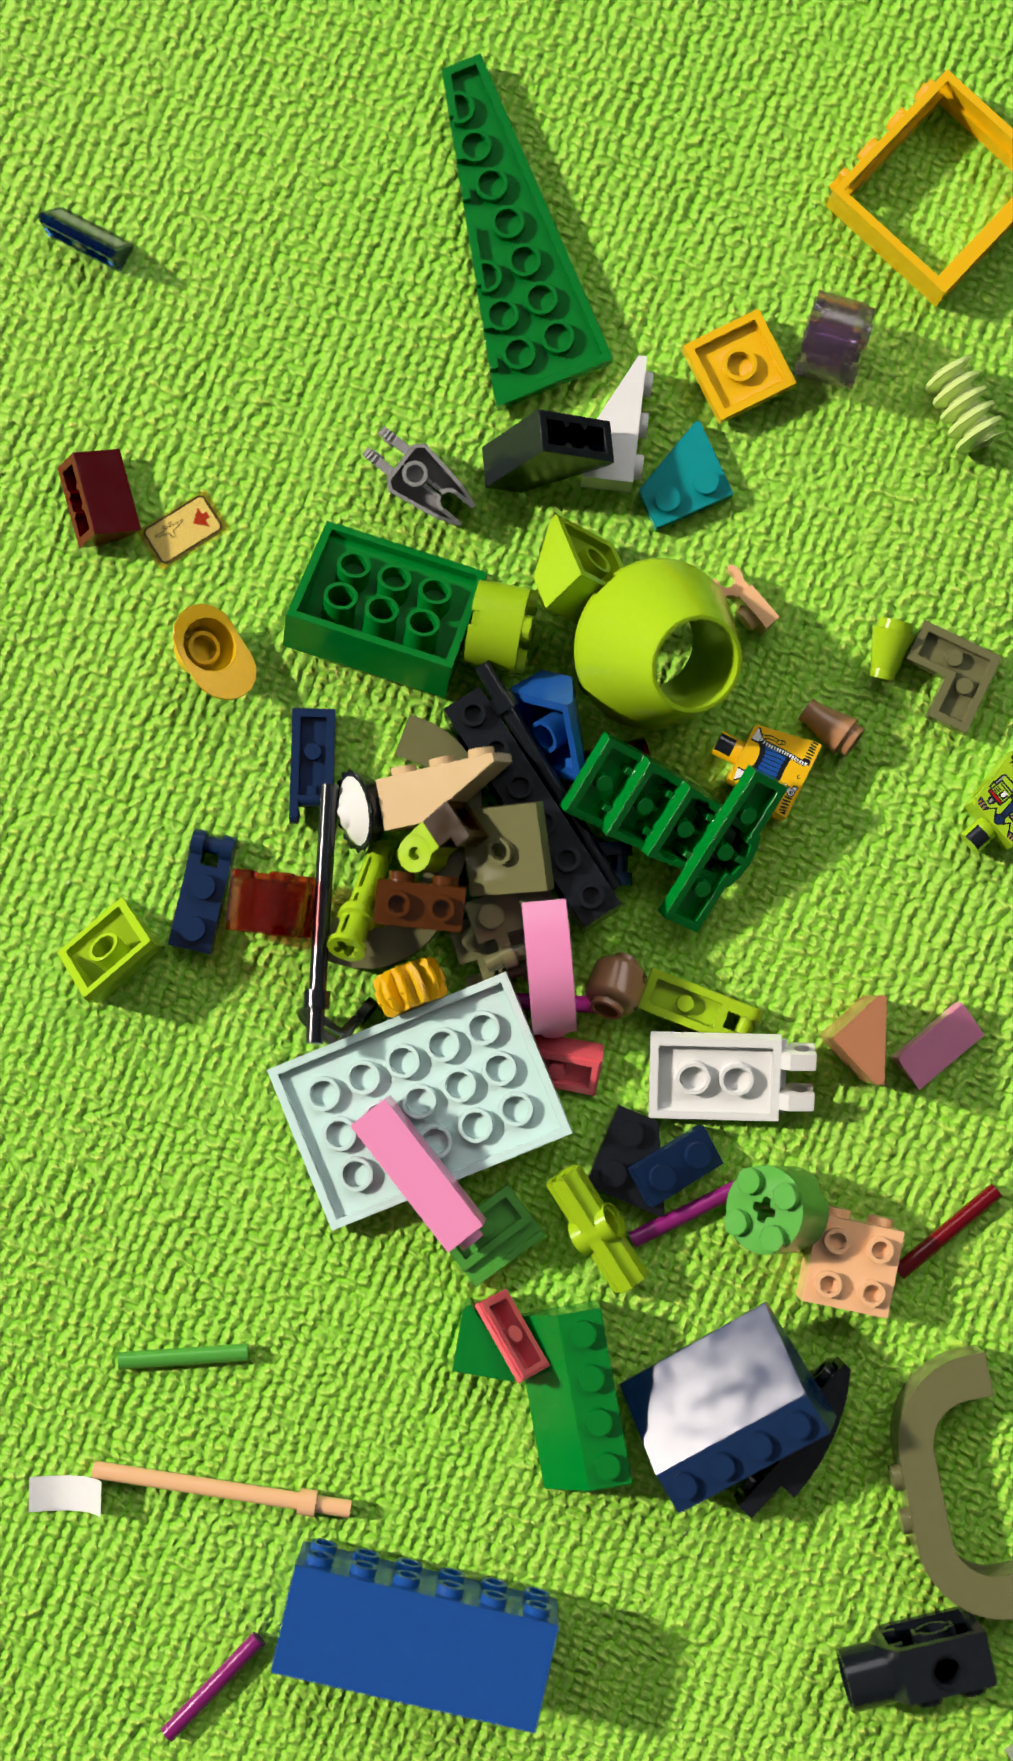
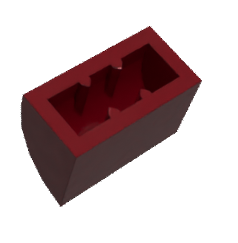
[58,449,141,548]

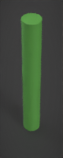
[117,1343,250,1370]

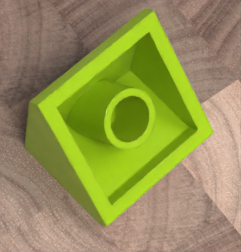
[57,897,166,1003]

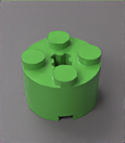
[724,1165,829,1255]

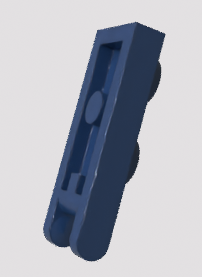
[289,708,337,824]

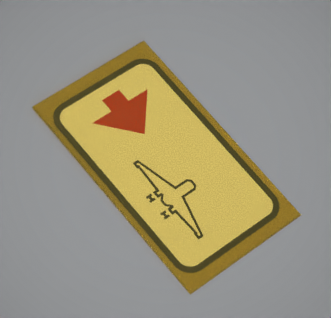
[137,489,229,570]

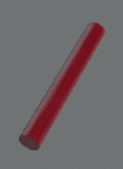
[897,1184,1003,1279]

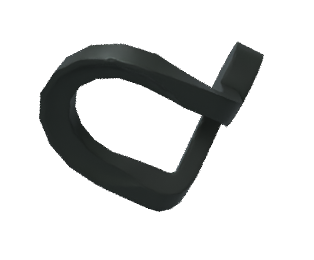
[297,997,378,1045]

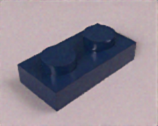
[627,1125,723,1207]

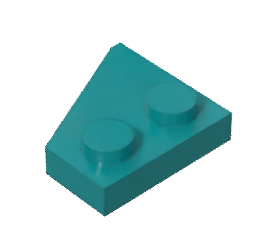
[638,420,734,532]

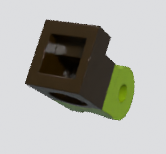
[398,801,489,873]

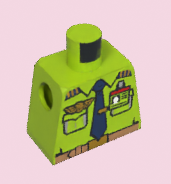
[960,750,1013,853]

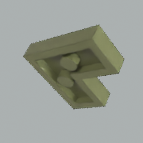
[904,620,1002,735]

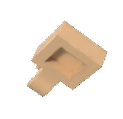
[713,564,779,635]

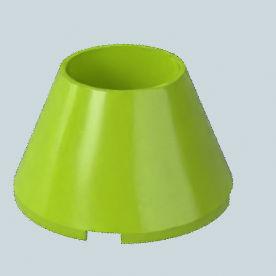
[574,558,742,730]

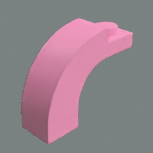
[522,899,577,1038]

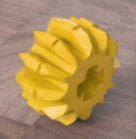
[373,957,448,1018]

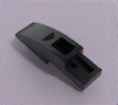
[734,1356,851,1518]

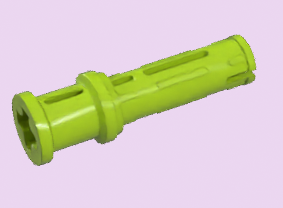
[327,839,396,961]

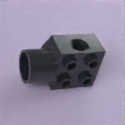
[836,1606,998,1713]

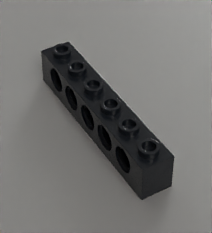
[443,687,621,934]

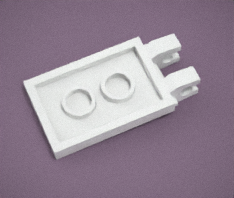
[648,1031,817,1121]

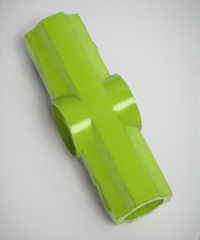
[546,1164,648,1294]

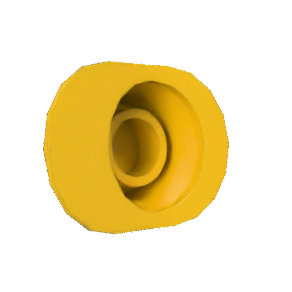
[173,603,256,700]

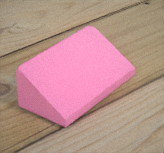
[891,1002,984,1090]

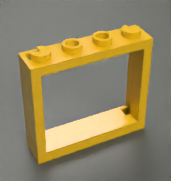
[826,69,1013,307]

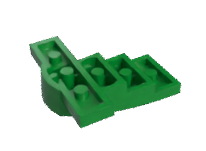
[559,731,789,932]

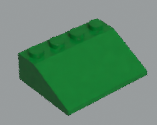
[283,521,488,698]

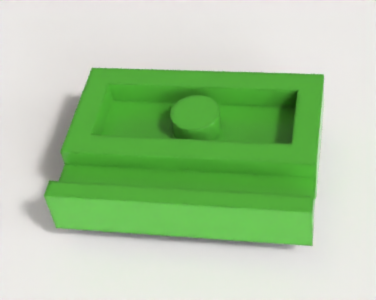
[450,1183,545,1288]

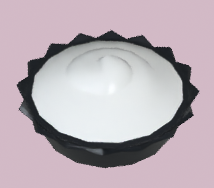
[337,769,384,853]

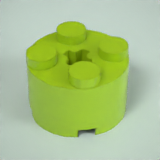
[464,580,540,676]

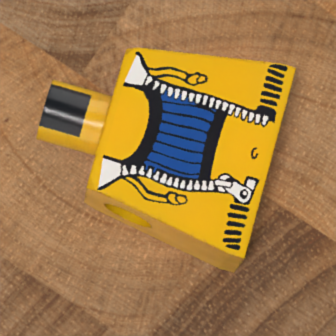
[711,725,822,822]

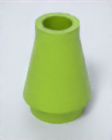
[869,616,914,682]

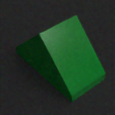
[452,1298,516,1382]

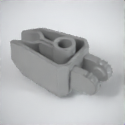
[362,426,475,526]

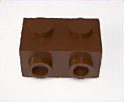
[374,870,468,932]

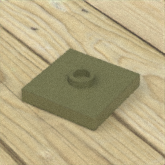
[464,801,554,897]

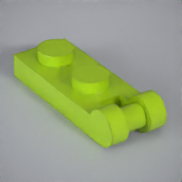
[638,968,764,1034]

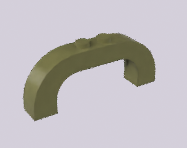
[328,714,483,969]
[888,1345,1013,1620]

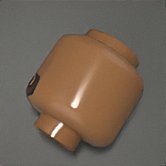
[585,952,647,1020]

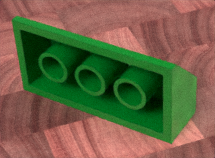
[521,1300,632,1491]

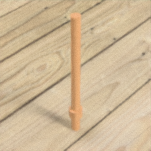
[92,1461,352,1518]

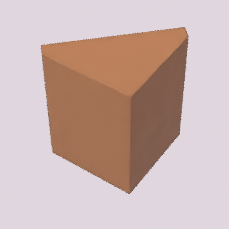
[819,995,887,1085]

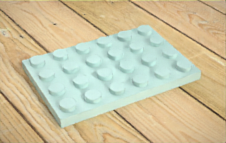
[267,971,573,1231]

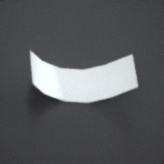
[29,1475,102,1517]

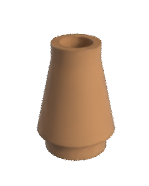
[799,699,865,757]

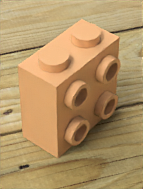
[796,1205,905,1319]

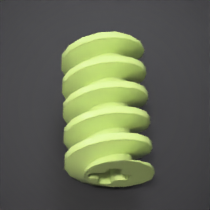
[925,354,1009,454]

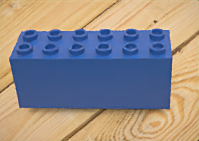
[270,1538,559,1733]

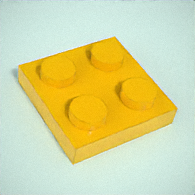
[682,308,797,425]

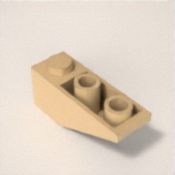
[376,746,512,831]

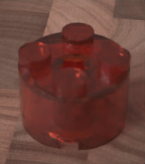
[225,868,316,938]

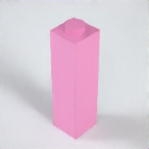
[350,1095,486,1252]

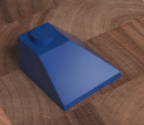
[507,670,586,782]

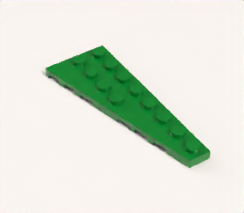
[442,53,613,411]

